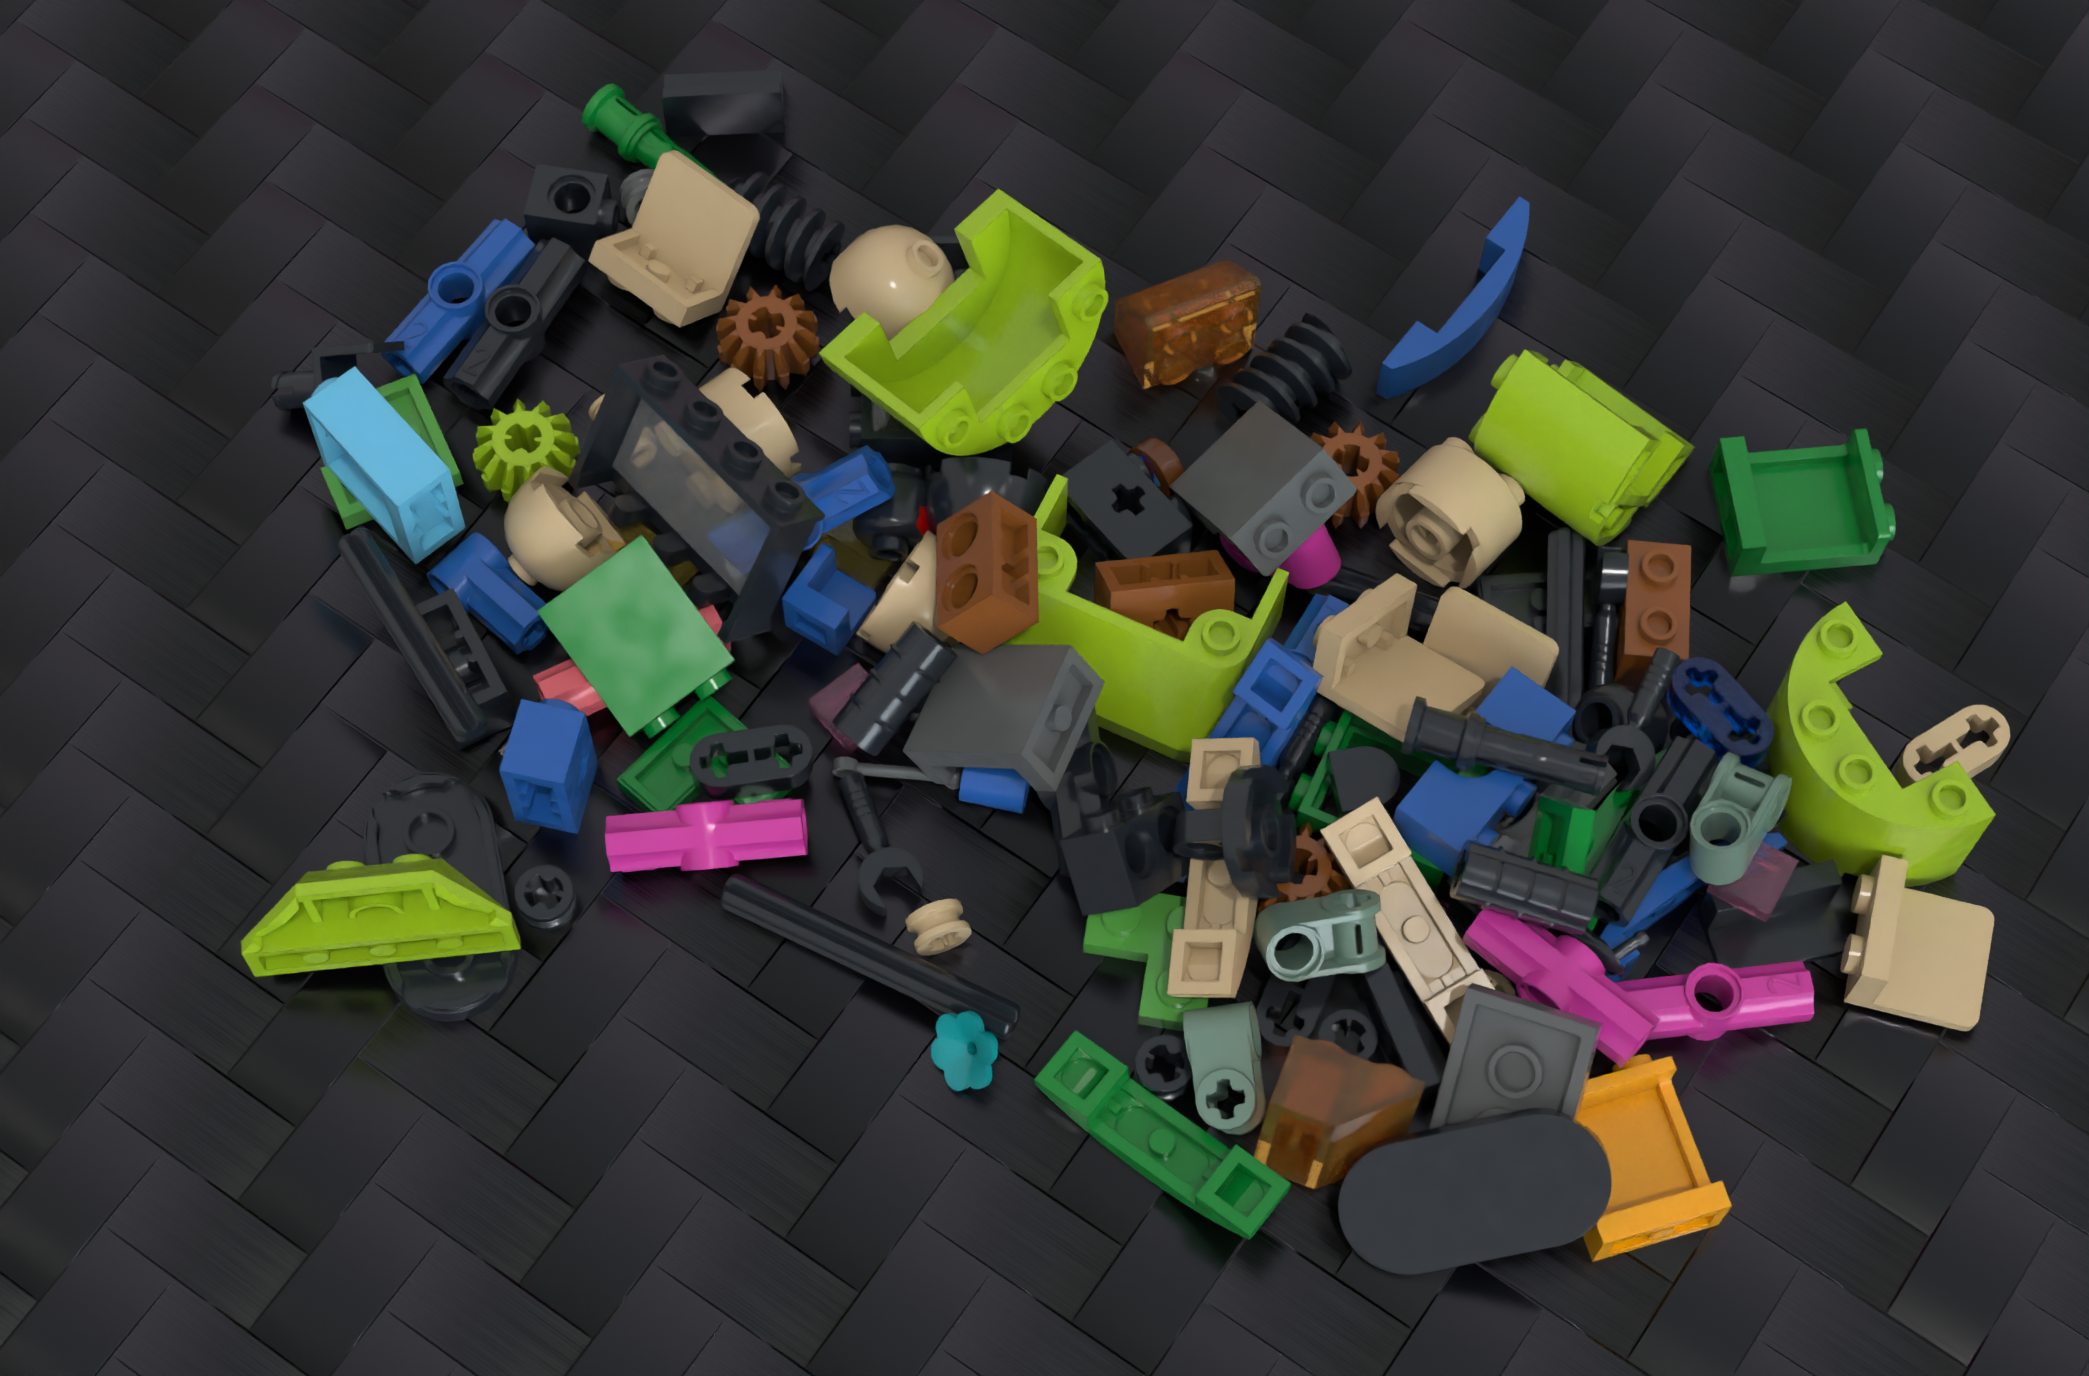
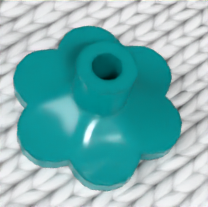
[931,1011,998,1091]

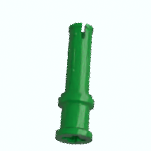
[581,83,727,185]

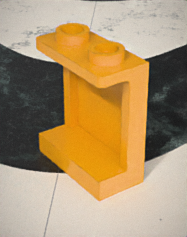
[1577,1054,1732,1262]

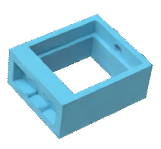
[303,366,466,565]

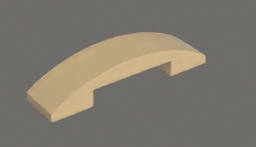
[1167,738,1261,998]
[1320,797,1495,1048]

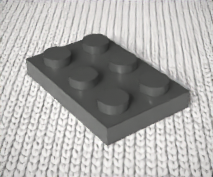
[1429,983,1603,1129]

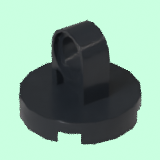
[1173,764,1297,899]

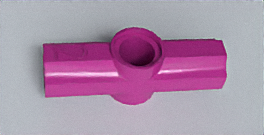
[605,798,808,872]
[1462,908,1661,1068]
[1614,961,1814,1041]

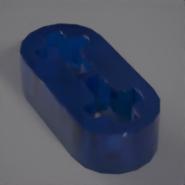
[1667,657,1774,768]

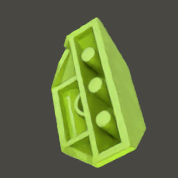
[241,854,521,977]

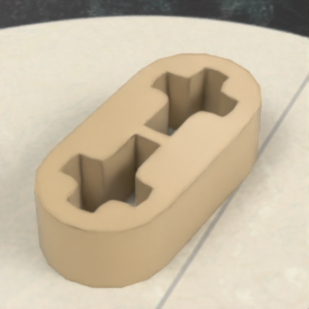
[1895,705,2010,789]

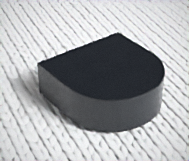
[1326,746,1400,818]

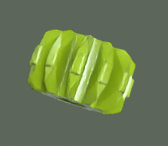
[473,398,580,504]

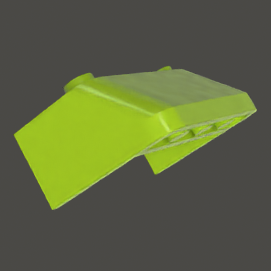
[1003,474,1289,763]

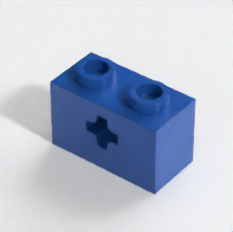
[499,699,598,834]

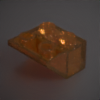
[1114,259,1262,390]
[1254,1034,1426,1189]

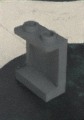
[1169,400,1356,576]
[903,644,1105,792]

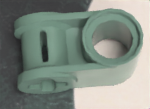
[1689,752,1792,885]
[1253,889,1386,982]
[1183,1001,1266,1135]

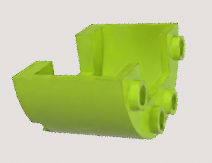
[819,188,1108,456]
[1468,349,1695,546]
[1756,602,1996,887]

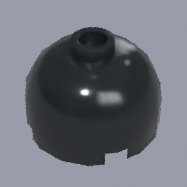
[924,457,1048,536]

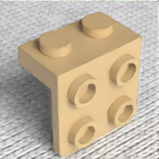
[588,150,759,328]
[1313,573,1485,743]
[1423,586,1559,774]
[1841,854,1994,1031]

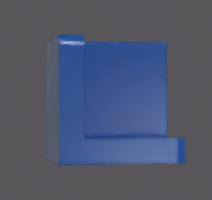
[782,543,877,656]

